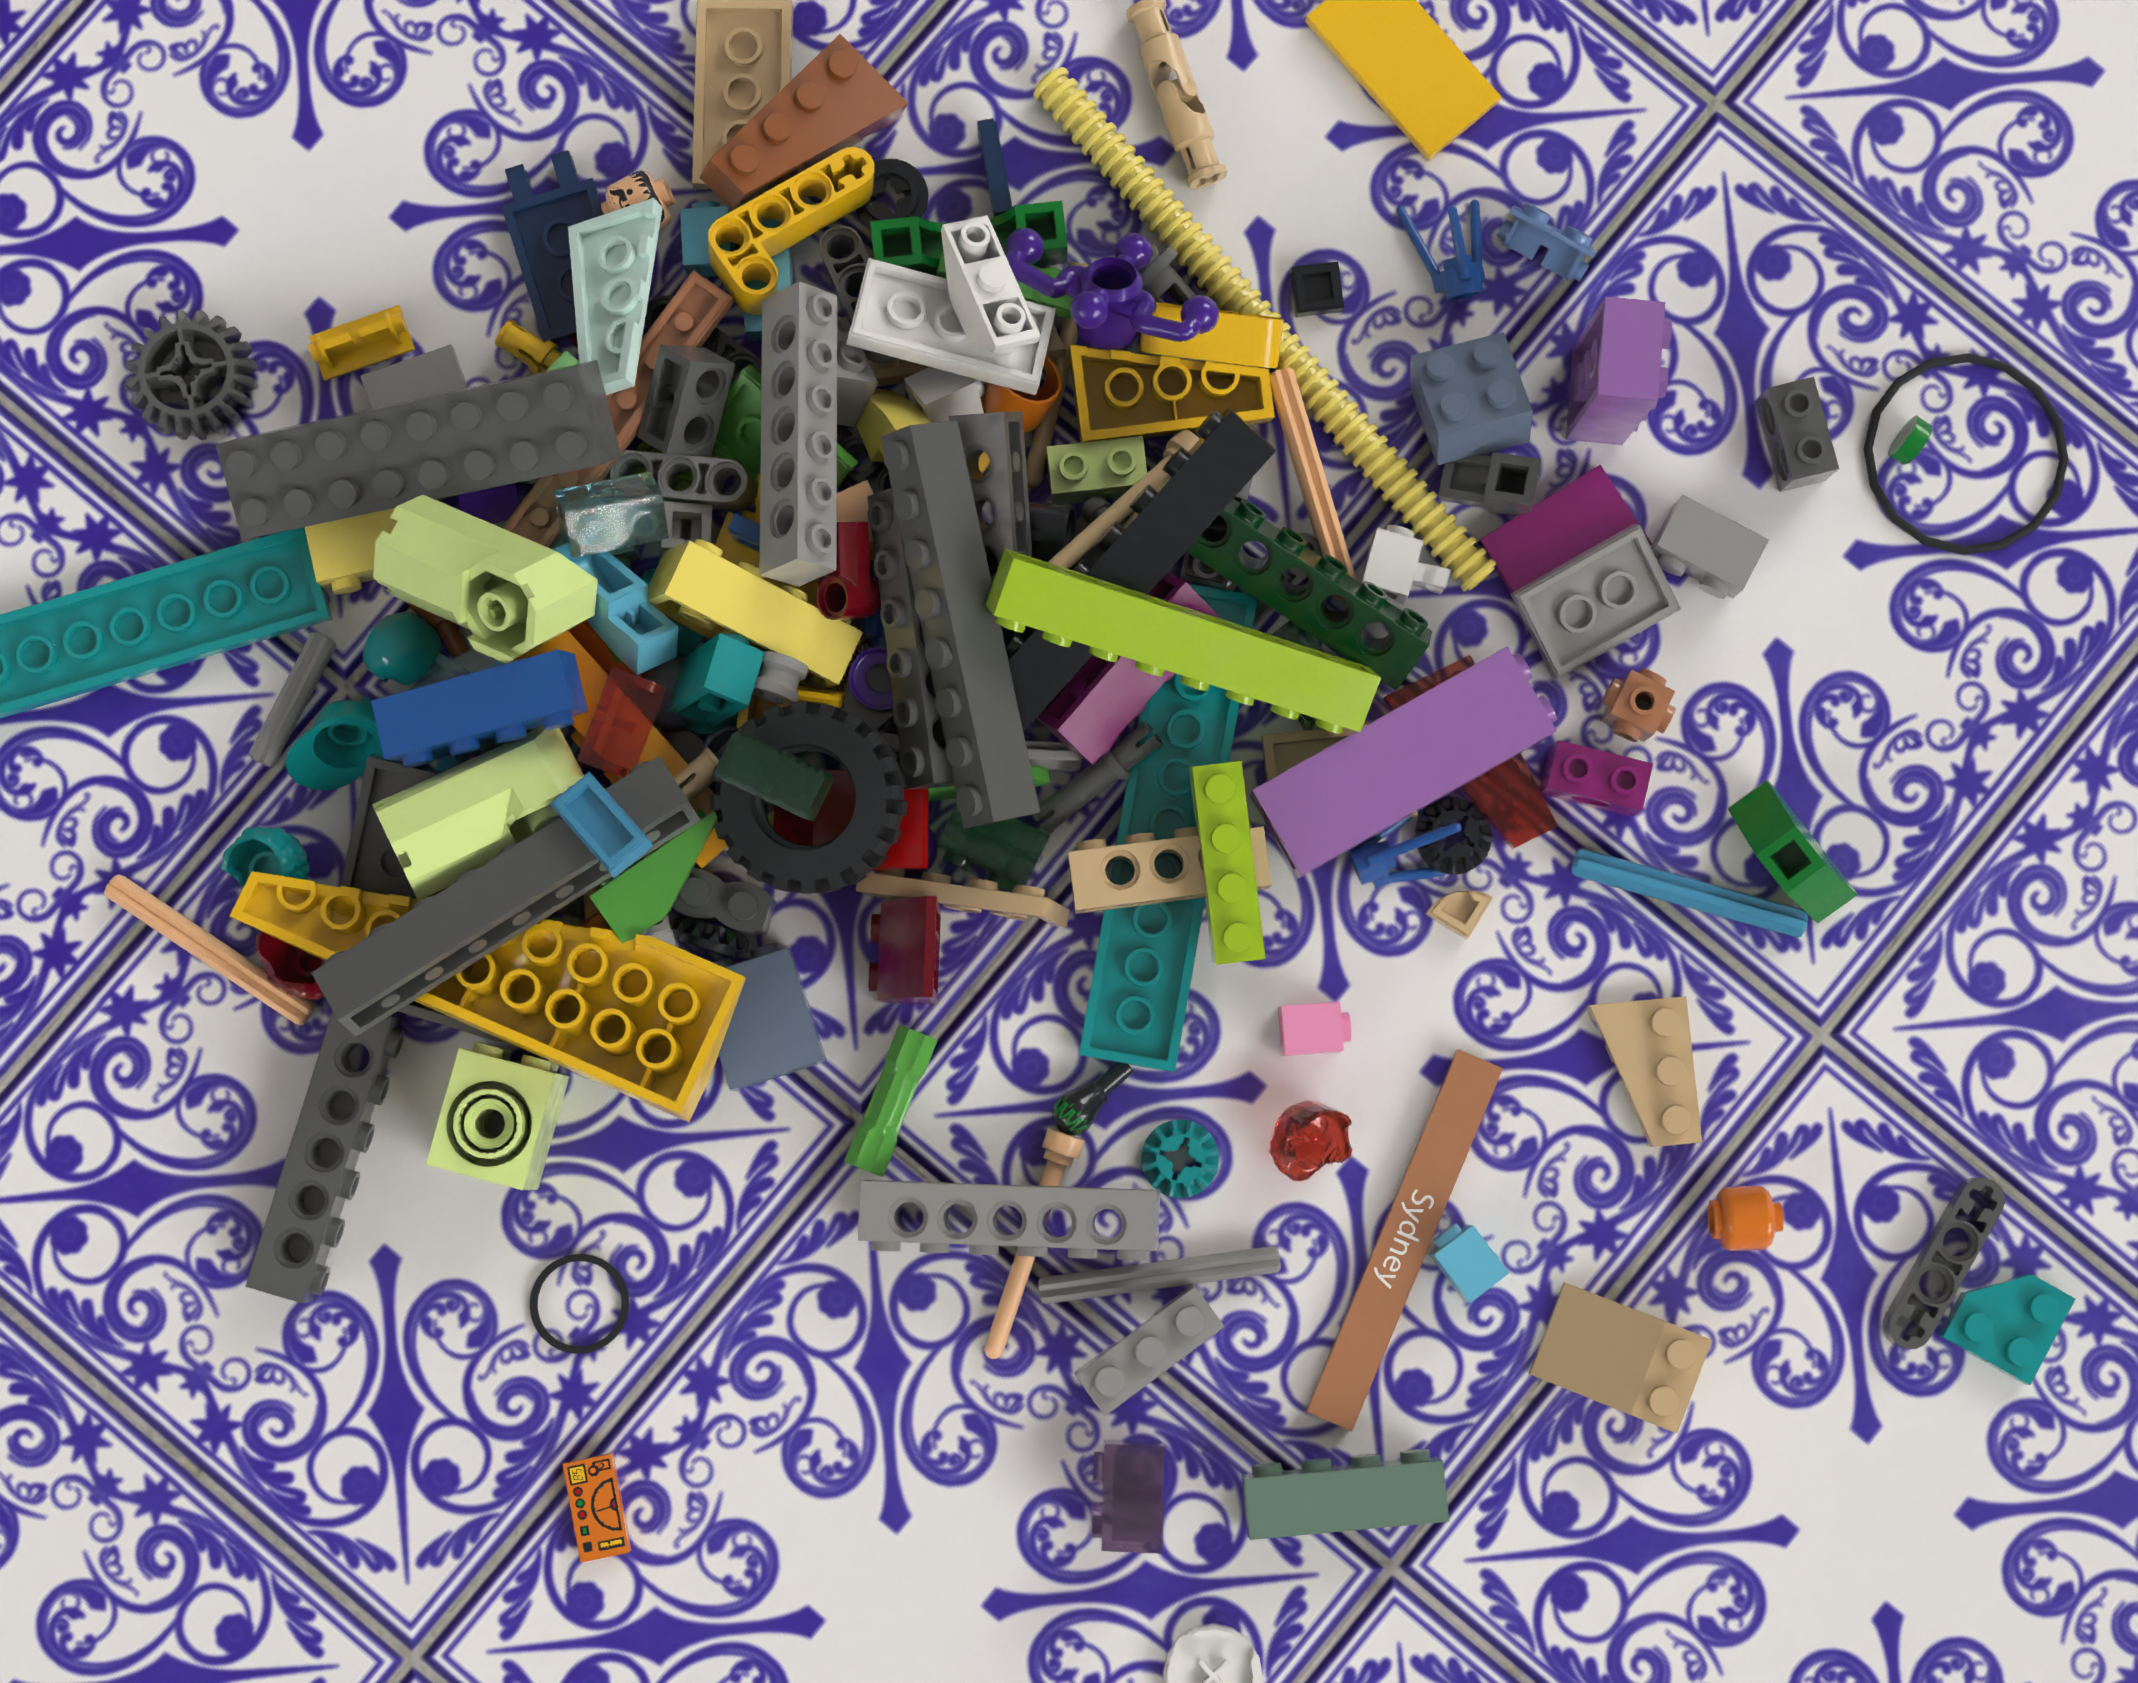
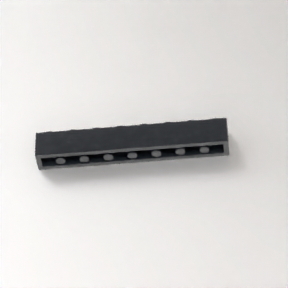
[1005,407,1276,732]

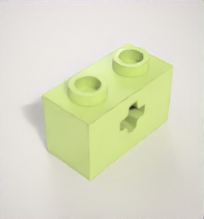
[1046,436,1147,504]

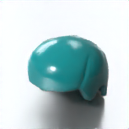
[363,612,441,686]

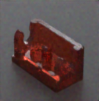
[577,666,666,778]

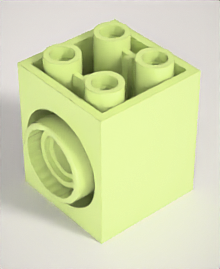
[426,1042,570,1190]

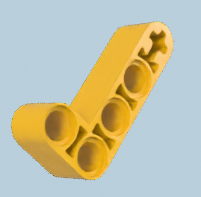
[708,147,874,315]

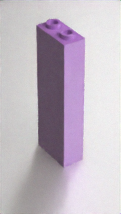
[1249,646,1557,879]

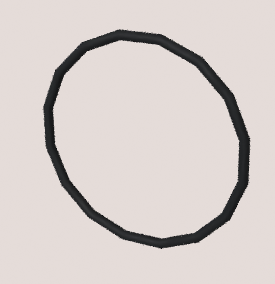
[1863,353,2069,555]

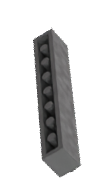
[881,420,1040,829]
[312,755,701,1037]

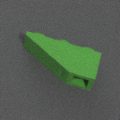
[589,808,718,943]

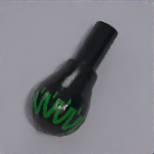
[1052,1062,1134,1135]

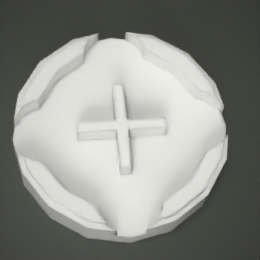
[1163,1623,1263,1683]

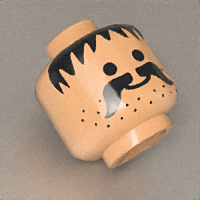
[601,170,676,231]

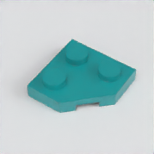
[1938,1274,2076,1385]

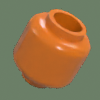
[1708,1186,1784,1251]

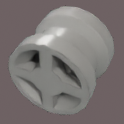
[753,651,809,706]

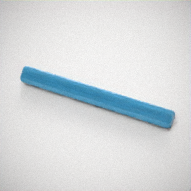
[1571,848,1808,938]

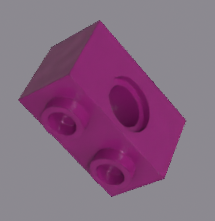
[1538,740,1653,817]

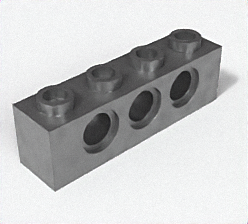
[949,411,1032,584]

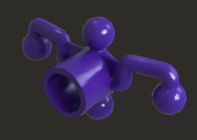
[1005,228,1219,349]

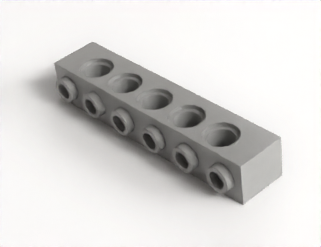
[759,281,837,587]
[858,1180,1160,1260]

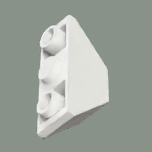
[941,215,1041,352]

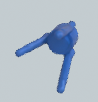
[1396,200,1486,301]
[1349,804,1462,889]

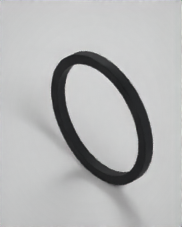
[530,1254,629,1354]

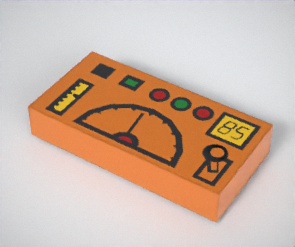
[562,1453,632,1563]

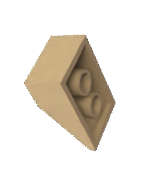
[1529,1282,1712,1433]

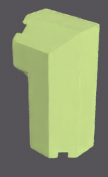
[373,495,598,664]
[372,726,584,901]

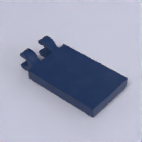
[501,150,604,343]

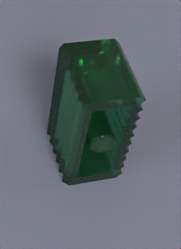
[714,731,834,821]

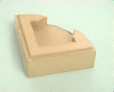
[1425,891,1493,939]

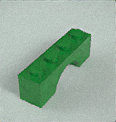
[870,200,1068,276]

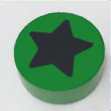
[1888,415,1932,465]

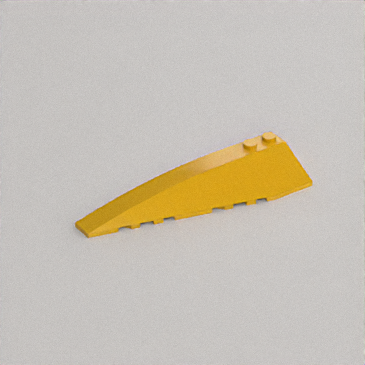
[229,871,746,1122]

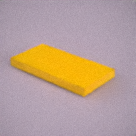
[1305,0,1501,162]

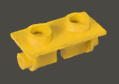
[308,305,415,381]

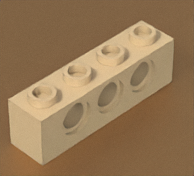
[1068,820,1272,914]

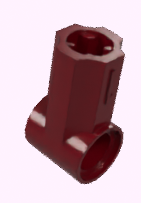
[816,521,881,620]

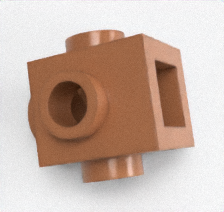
[1601,669,1676,742]

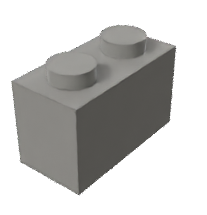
[1651,495,1769,599]

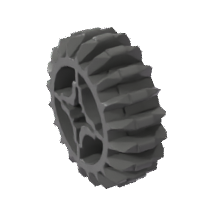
[125,310,258,440]

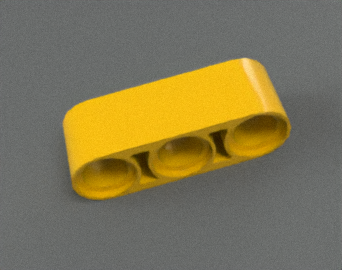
[1139,302,1284,368]

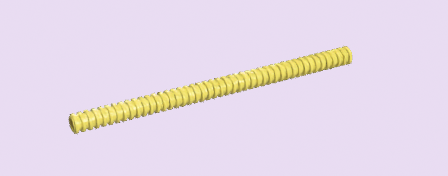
[1033,67,1496,592]

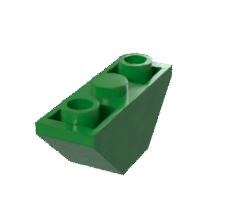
[1728,779,1858,923]

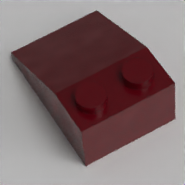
[868,896,941,1005]

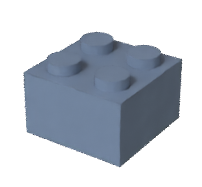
[1410,332,1533,465]

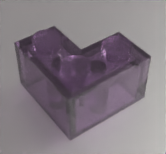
[1090,1440,1164,1554]

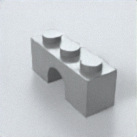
[1075,1284,1225,1416]

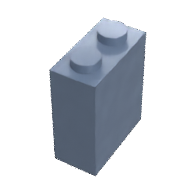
[713,943,827,1091]

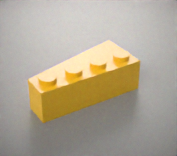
[1068,344,1275,443]

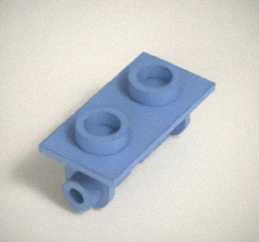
[1497,202,1597,282]

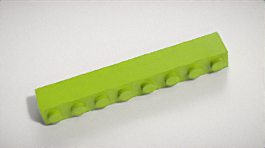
[985,549,1381,734]

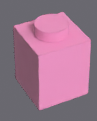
[1278,1002,1351,1056]

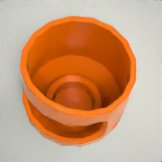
[981,354,1062,434]

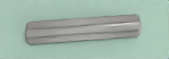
[249,632,336,767]

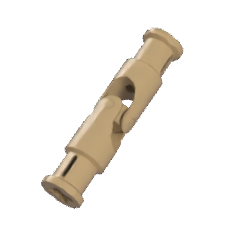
[1126,0,1228,190]

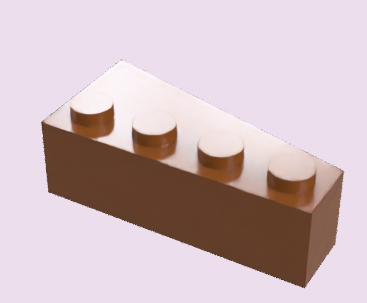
[699,34,909,211]

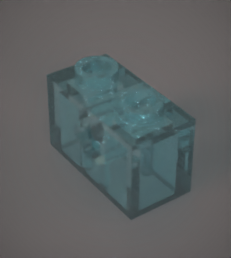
[554,472,669,558]

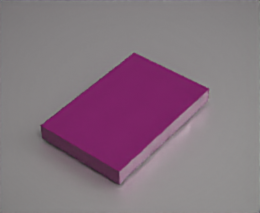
[1478,465,1653,593]

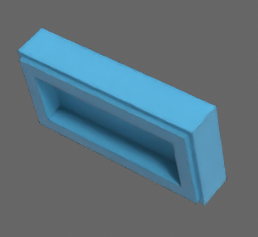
[550,772,653,879]

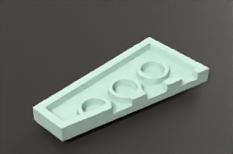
[568,198,663,395]

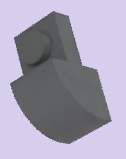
[1438,452,1541,515]

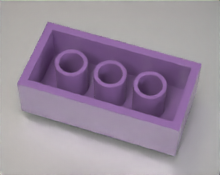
[1566,296,1672,445]

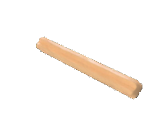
[1269,368,1357,601]
[104,874,315,1025]

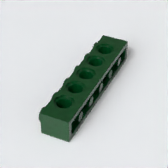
[1186,499,1432,691]

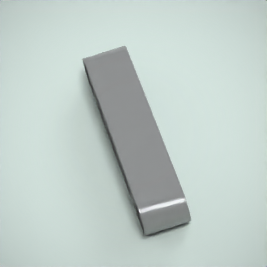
[525,450,758,512]

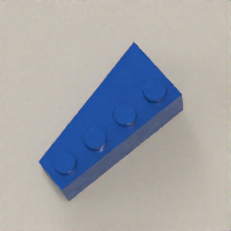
[371,649,588,768]

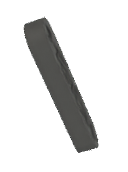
[1883,1178,2005,1349]

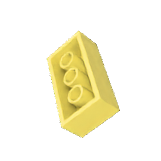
[648,539,863,689]

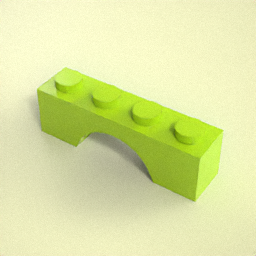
[1188,761,1266,965]

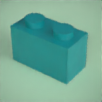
[667,633,765,728]

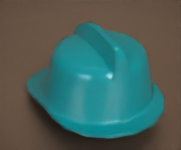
[285,697,383,791]

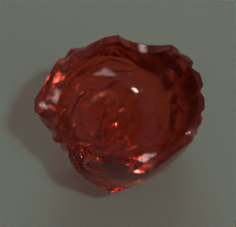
[1269,1100,1353,1182]

